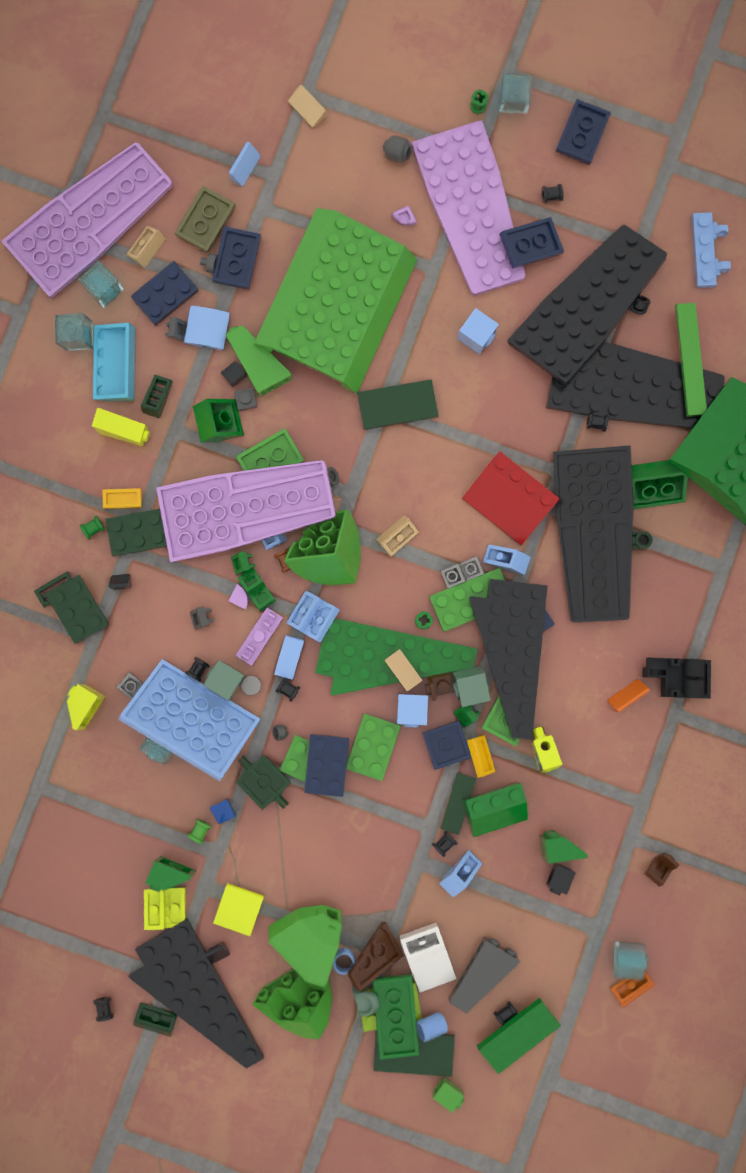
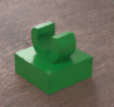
[231,551,255,575]
[453,705,480,728]

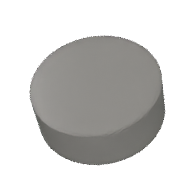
[242,676,261,695]

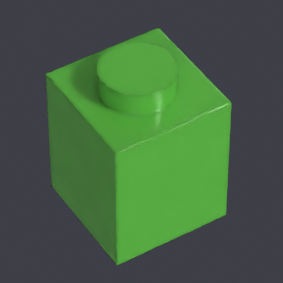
[432,1076,464,1113]

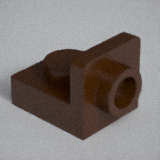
[425,672,454,701]

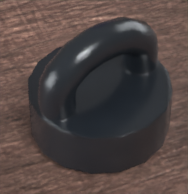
[630,295,650,315]

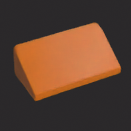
[607,679,650,712]
[610,966,655,1008]

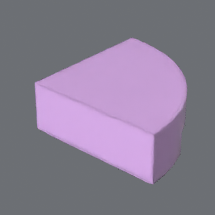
[392,206,417,226]
[229,584,248,610]

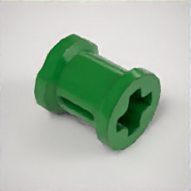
[470,90,488,114]
[80,516,105,540]
[415,611,433,629]

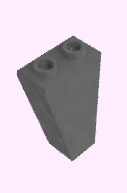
[448,937,520,1013]

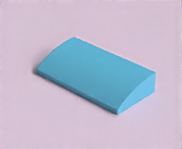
[93,323,135,401]

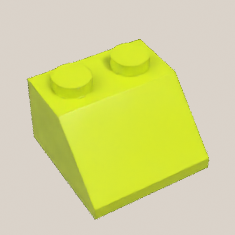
[67,684,106,731]

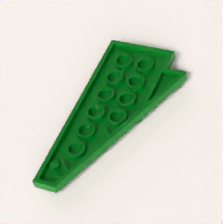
[315,618,477,695]

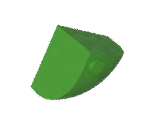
[284,509,361,585]

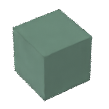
[204,660,246,700]
[452,666,491,707]

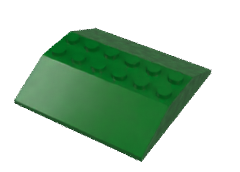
[669,377,746,525]

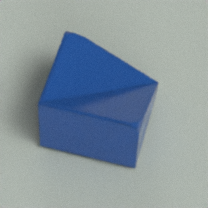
[209,798,236,824]

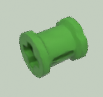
[187,818,212,844]

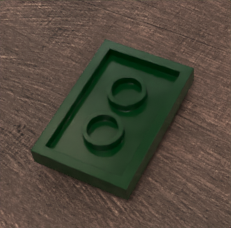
[106,509,167,557]
[45,575,109,644]

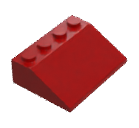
[462,451,560,545]

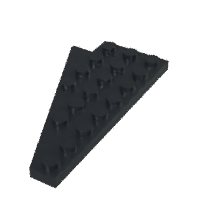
[469,579,548,740]
[129,918,264,1069]

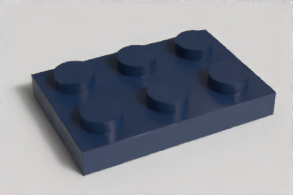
[555,99,611,165]
[499,217,564,269]
[212,226,261,290]
[131,261,199,326]
[304,734,349,797]

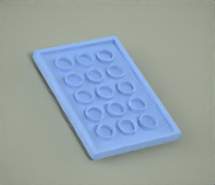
[118,659,260,781]

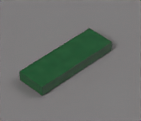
[440,773,476,835]

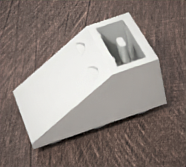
[400,922,456,992]

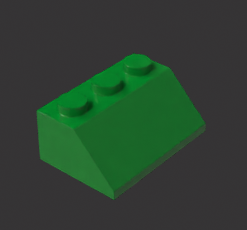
[632,460,688,509]
[462,782,528,837]

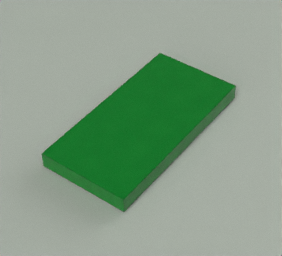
[373,974,419,1060]
[477,997,561,1074]

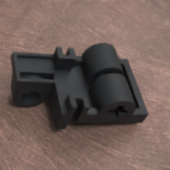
[642,657,711,699]

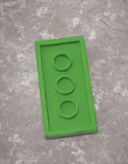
[429,568,505,632]

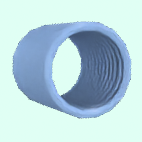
[333,948,355,975]
[416,1012,448,1042]

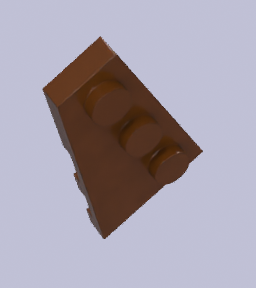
[347,922,404,991]

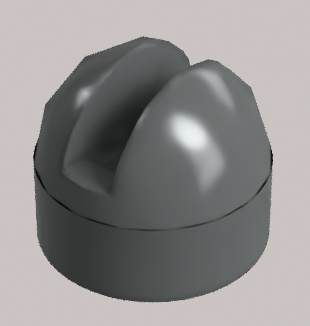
[272,725,289,741]

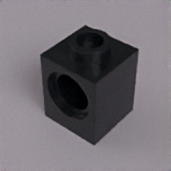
[546,863,576,896]

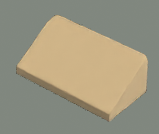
[288,85,326,128]
[126,225,166,268]
[376,516,419,557]
[384,649,422,692]

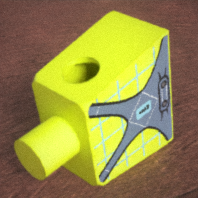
[531,727,562,774]

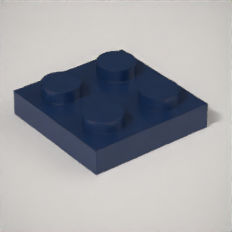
[422,721,472,770]

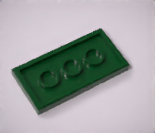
[357,379,438,430]
[373,1030,455,1077]

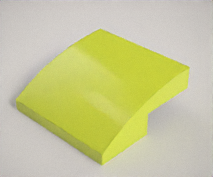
[213,883,264,936]
[144,887,186,930]

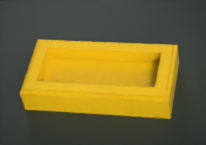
[102,488,142,509]
[467,735,496,778]

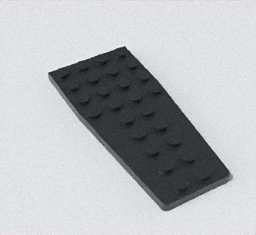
[508,225,667,386]
[546,342,725,429]
[553,445,634,622]

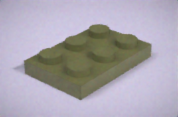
[175,186,236,253]

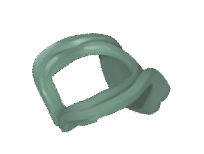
[352,984,379,1017]

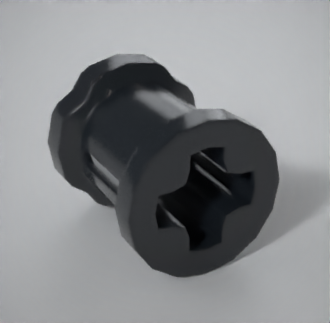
[542,184,563,203]
[586,412,609,432]
[185,656,210,682]
[275,678,301,702]
[432,831,458,857]
[93,996,114,1022]
[493,1001,518,1026]

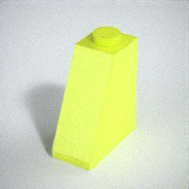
[92,408,150,446]

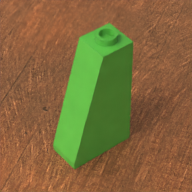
[226,325,293,397]

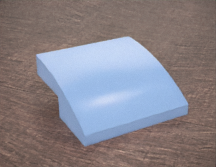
[184,306,230,351]
[286,591,340,643]

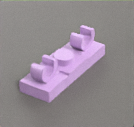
[235,608,283,666]

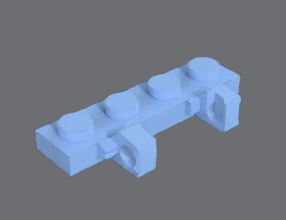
[691,212,731,288]

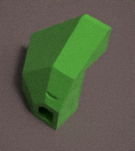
[268,905,342,987]
[252,968,332,1039]

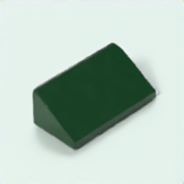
[133,1003,178,1037]

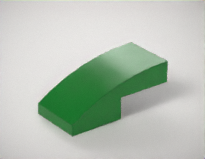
[237,568,276,612]

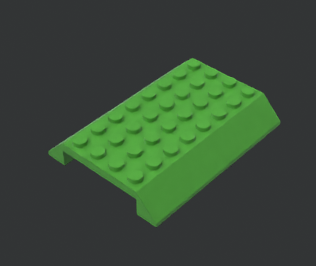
[254,208,417,394]

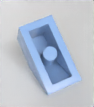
[483,544,531,575]
[439,850,483,897]

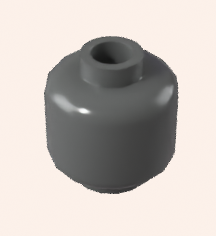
[383,135,412,163]

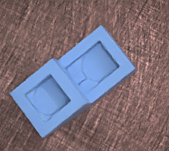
[274,635,304,680]

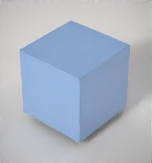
[457,308,499,354]
[397,694,428,728]

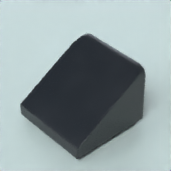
[220,361,247,388]
[108,574,131,590]
[205,942,230,963]

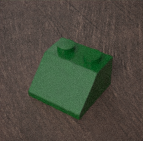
[193,399,244,443]
[539,830,588,864]
[145,856,196,892]

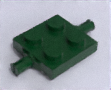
[236,754,291,810]

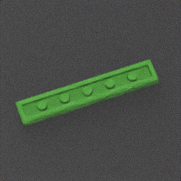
[675,303,707,417]

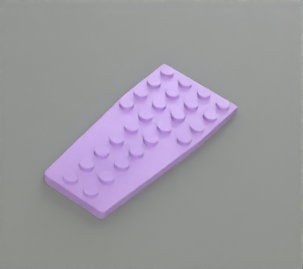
[411,120,525,296]
[1,143,173,299]
[156,460,336,563]

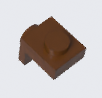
[645,852,679,887]

